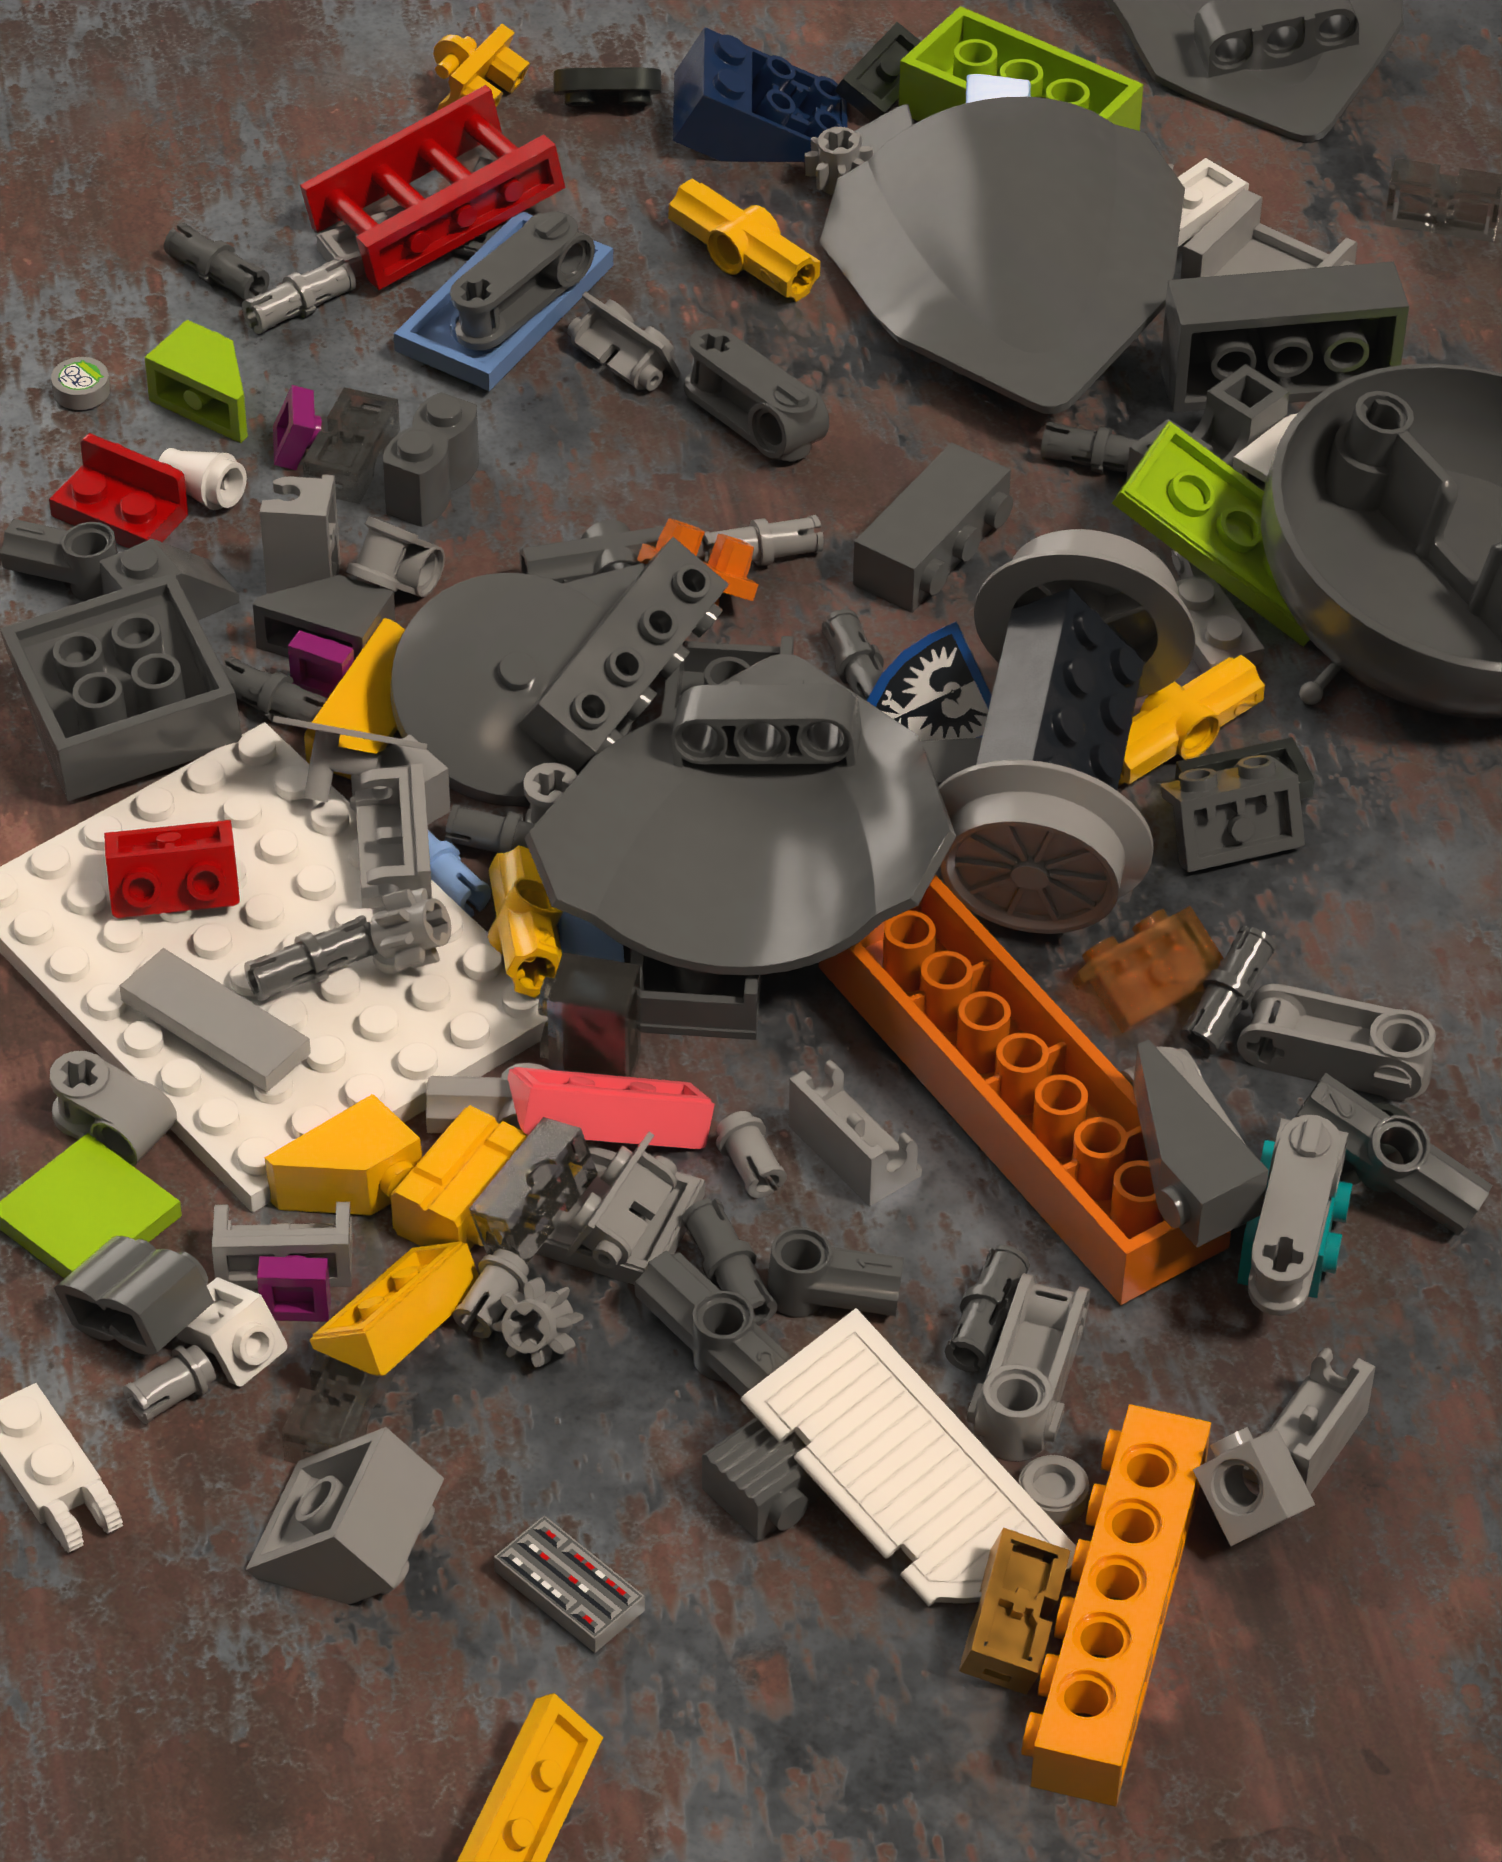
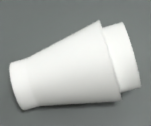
[159,448,247,510]

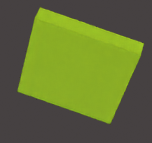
[0,1133,182,1278]

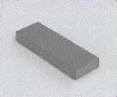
[119,948,311,1092]

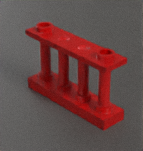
[300,85,566,290]

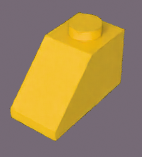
[264,1094,422,1215]

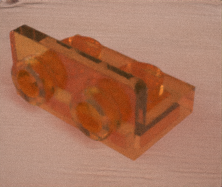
[1071,906,1224,1034]

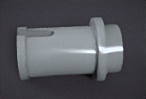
[716,1111,787,1198]
[453,1249,529,1338]
[123,1345,216,1424]

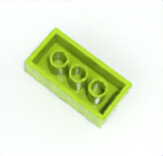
[899,6,1144,131]

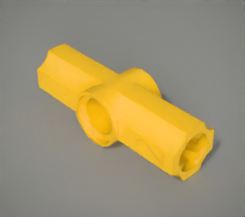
[668,178,820,302]
[1118,655,1265,786]
[487,845,566,998]

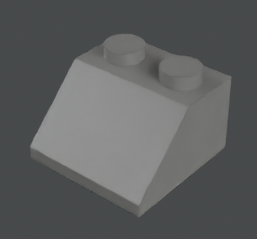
[246,1427,444,1604]

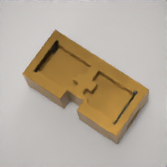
[959,1527,1071,1695]

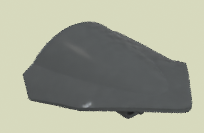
[1105,0,1404,143]
[819,97,1185,414]
[525,654,956,975]

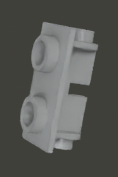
[567,291,681,391]
[565,1131,677,1269]

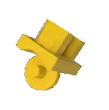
[433,24,530,111]

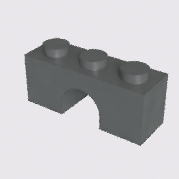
[1127,364,1290,480]

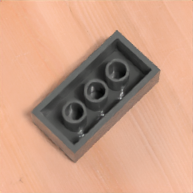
[1160,261,1409,413]

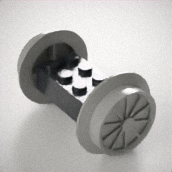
[938,529,1196,934]

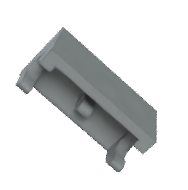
[260,475,341,594]
[355,762,432,908]
[788,1060,922,1207]
[212,1202,353,1289]
[1243,1348,1375,1495]

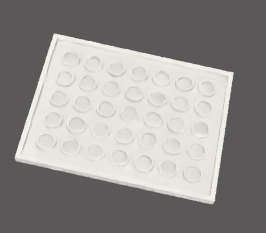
[0,722,568,1213]

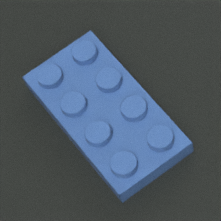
[394,211,613,391]

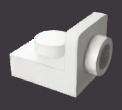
[176,1277,287,1386]

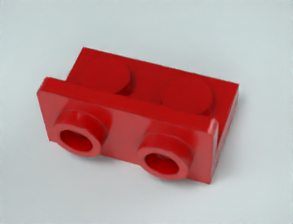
[49,433,188,549]
[104,820,240,918]

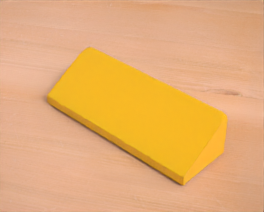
[304,618,405,779]
[309,1241,479,1376]

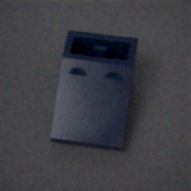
[673,27,848,162]

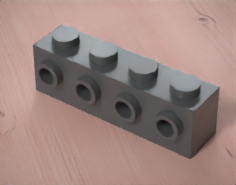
[517,537,729,772]

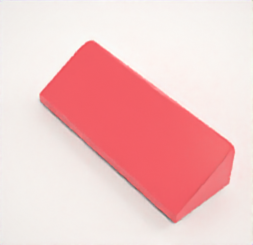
[508,1067,715,1149]

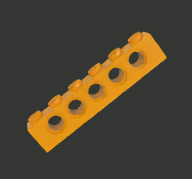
[1021,1404,1211,1807]

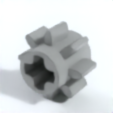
[805,127,873,195]
[370,888,451,969]
[492,1277,584,1367]

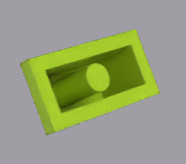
[145,320,248,443]

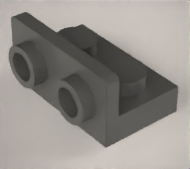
[1161,755,1305,872]

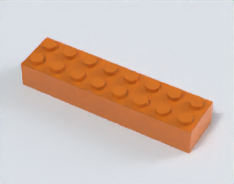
[818,874,1231,1305]

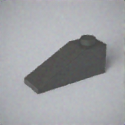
[1133,1039,1269,1248]

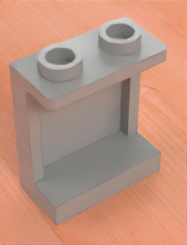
[1181,189,1358,279]

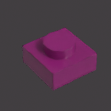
[273,385,322,470]
[288,630,354,698]
[257,1255,331,1322]

